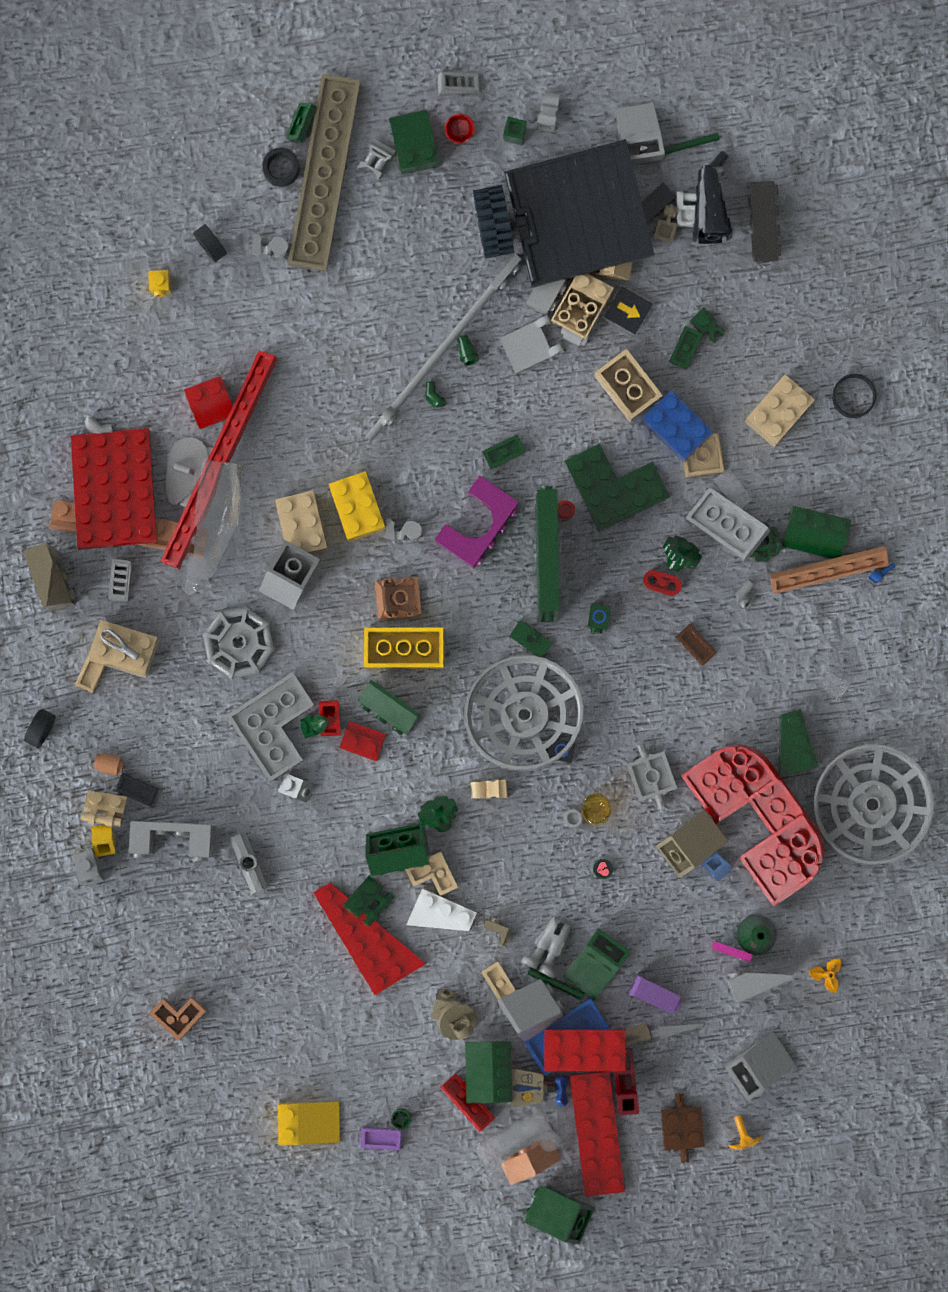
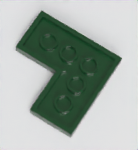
[564,444,670,532]

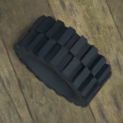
[473,185,514,259]

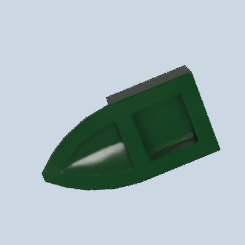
[301,715,328,738]

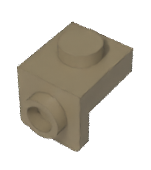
[484,918,511,947]
[431,989,457,1020]

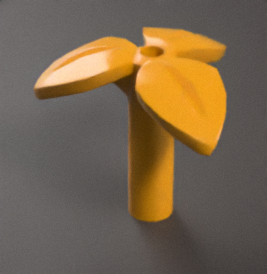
[809,958,841,993]
[729,1115,762,1150]

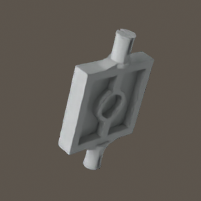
[626,743,677,810]

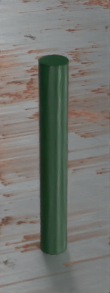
[664,132,720,155]
[527,967,585,1000]

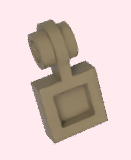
[653,204,677,243]

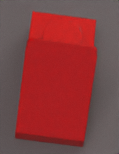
[319,700,341,736]

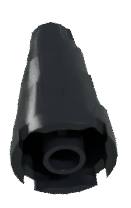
[692,165,732,245]

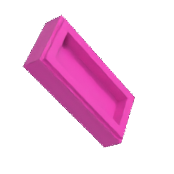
[711,941,753,962]

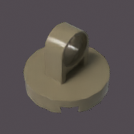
[437,1001,477,1040]

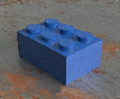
[642,390,713,462]

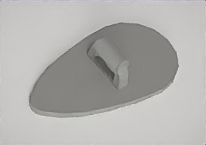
[165,437,209,505]

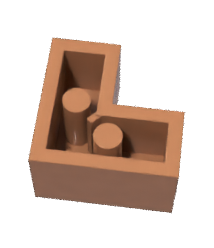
[149,997,208,1041]
[500,1138,561,1185]

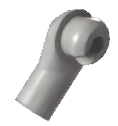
[85,415,113,434]
[736,580,754,609]

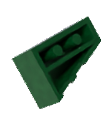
[778,709,818,777]

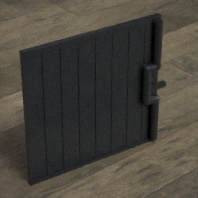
[504,139,655,288]

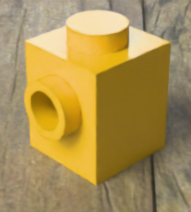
[148,270,171,297]
[92,824,116,857]

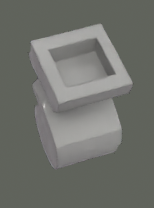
[537,91,560,132]
[251,233,289,259]
[385,518,422,543]

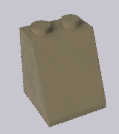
[656,810,729,878]

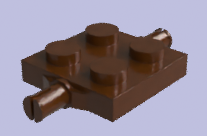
[660,1093,705,1163]

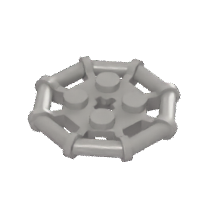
[202,606,275,679]

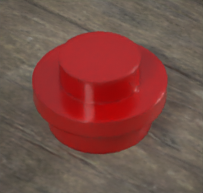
[558,500,575,520]

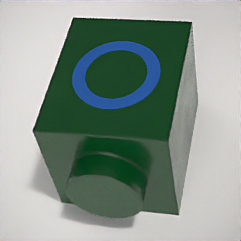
[587,603,611,634]

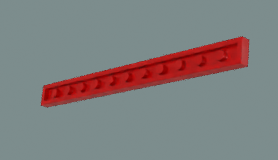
[160,351,278,570]

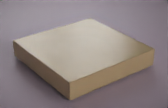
[683,433,725,478]

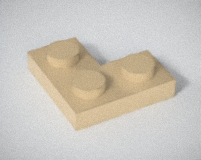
[405,851,458,896]

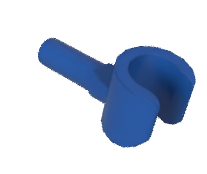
[869,563,896,583]

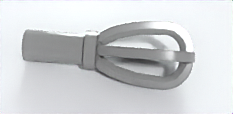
[101,629,139,660]

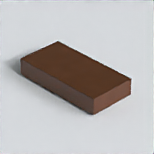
[675,624,717,666]

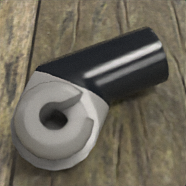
[711,151,729,180]

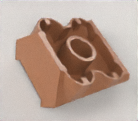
[374,577,422,620]

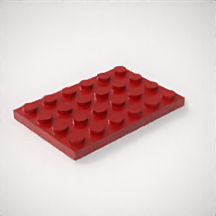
[70,428,157,550]

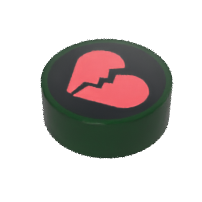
[593,859,613,879]

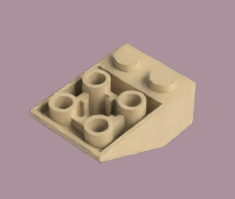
[551,274,614,339]

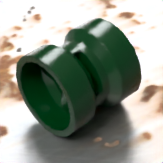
[391,1108,411,1130]

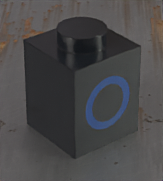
[546,739,576,764]

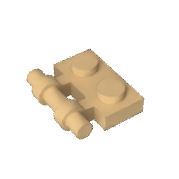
[81,790,127,827]

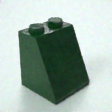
[524,1185,595,1245]

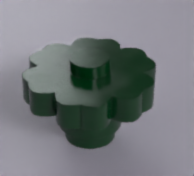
[750,522,782,562]
[663,535,702,572]
[417,796,459,832]

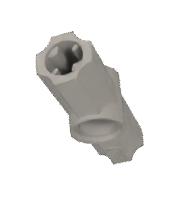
[230,832,268,894]

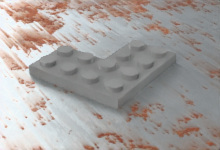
[227,672,315,782]

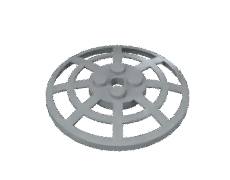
[464,655,584,771]
[813,745,934,864]

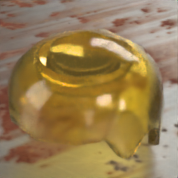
[581,793,612,826]

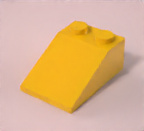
[278,1101,340,1145]

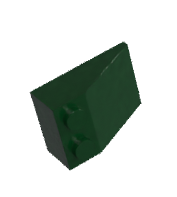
[389,110,439,175]

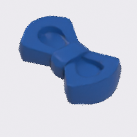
[555,1076,569,1107]

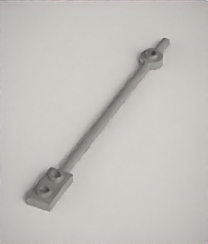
[365,254,521,441]

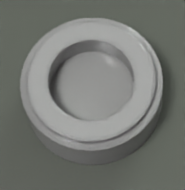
[563,809,583,829]

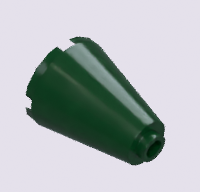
[737,915,777,955]

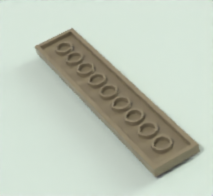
[288,74,361,272]

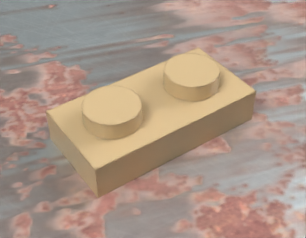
[481,961,516,1000]

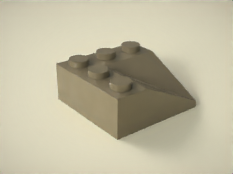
[23,543,75,613]

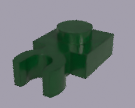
[689,307,725,343]

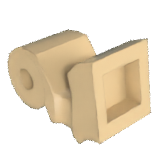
[470,780,508,799]

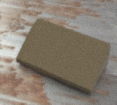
[626,1023,651,1046]

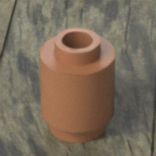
[94,753,125,776]

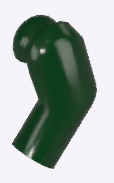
[426,382,446,408]

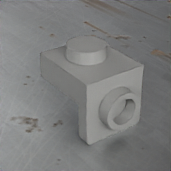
[278,773,313,802]

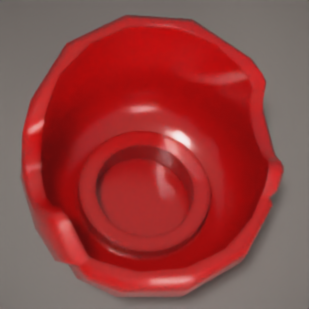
[445,113,475,144]

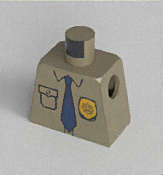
[511,1068,555,1107]

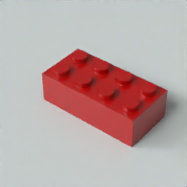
[544,1029,626,1071]

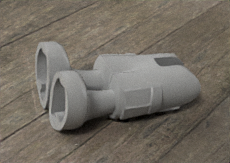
[521,917,571,979]

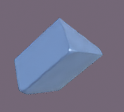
[702,851,732,881]

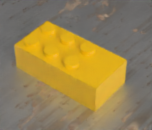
[364,627,445,669]

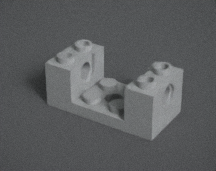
[129,821,215,861]

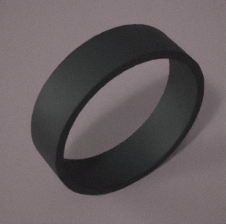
[832,374,877,418]

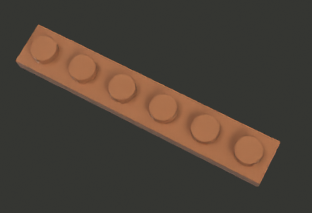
[770,546,889,594]

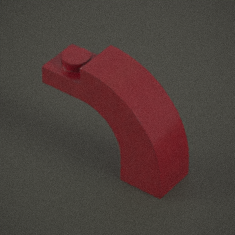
[614,1048,639,1116]

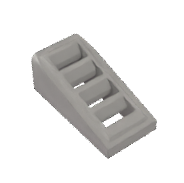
[438,71,480,94]
[108,559,133,602]

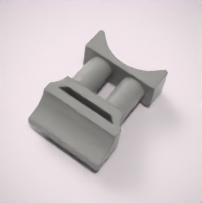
[357,139,396,181]

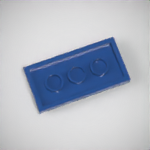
[524,998,610,1076]

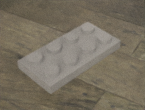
[686,487,771,562]

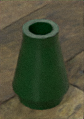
[457,335,479,366]

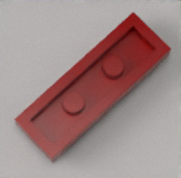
[440,1073,495,1133]

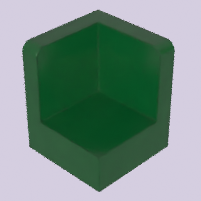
[503,116,527,145]

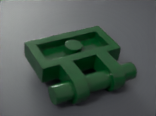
[343,876,394,927]

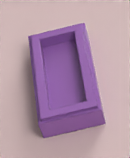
[361,1127,402,1150]

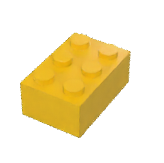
[329,471,386,542]

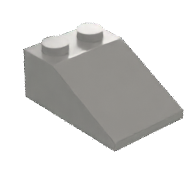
[725,970,793,1003]

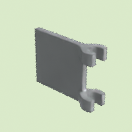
[500,315,564,374]

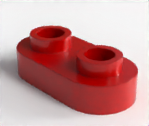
[643,570,682,596]

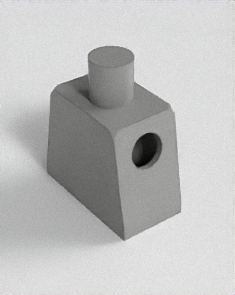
[73,845,104,887]

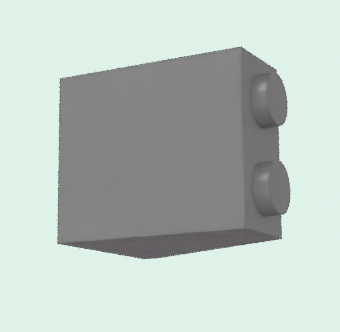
[259,540,320,610]
[497,979,565,1042]

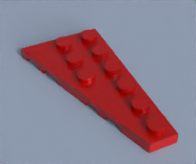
[313,882,426,995]

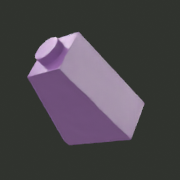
[628,975,682,1014]

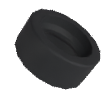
[262,148,300,187]
[193,224,227,263]
[24,709,56,748]

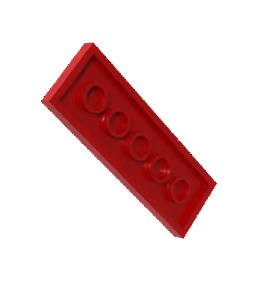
[570,1071,625,1197]

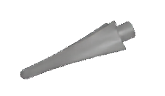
[650,1022,704,1040]

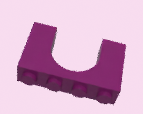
[434,475,519,569]

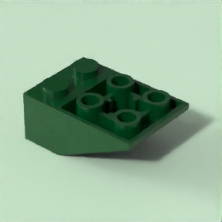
[563,928,631,1000]

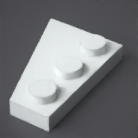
[406,889,477,931]

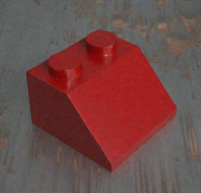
[184,376,233,430]

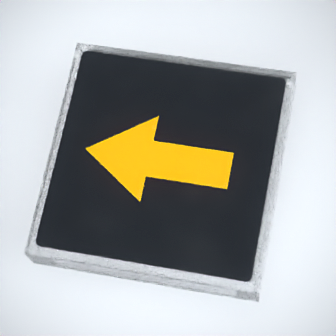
[601,284,655,338]

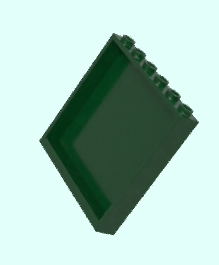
[535,485,559,622]

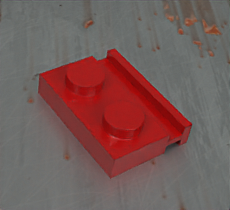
[339,721,386,762]

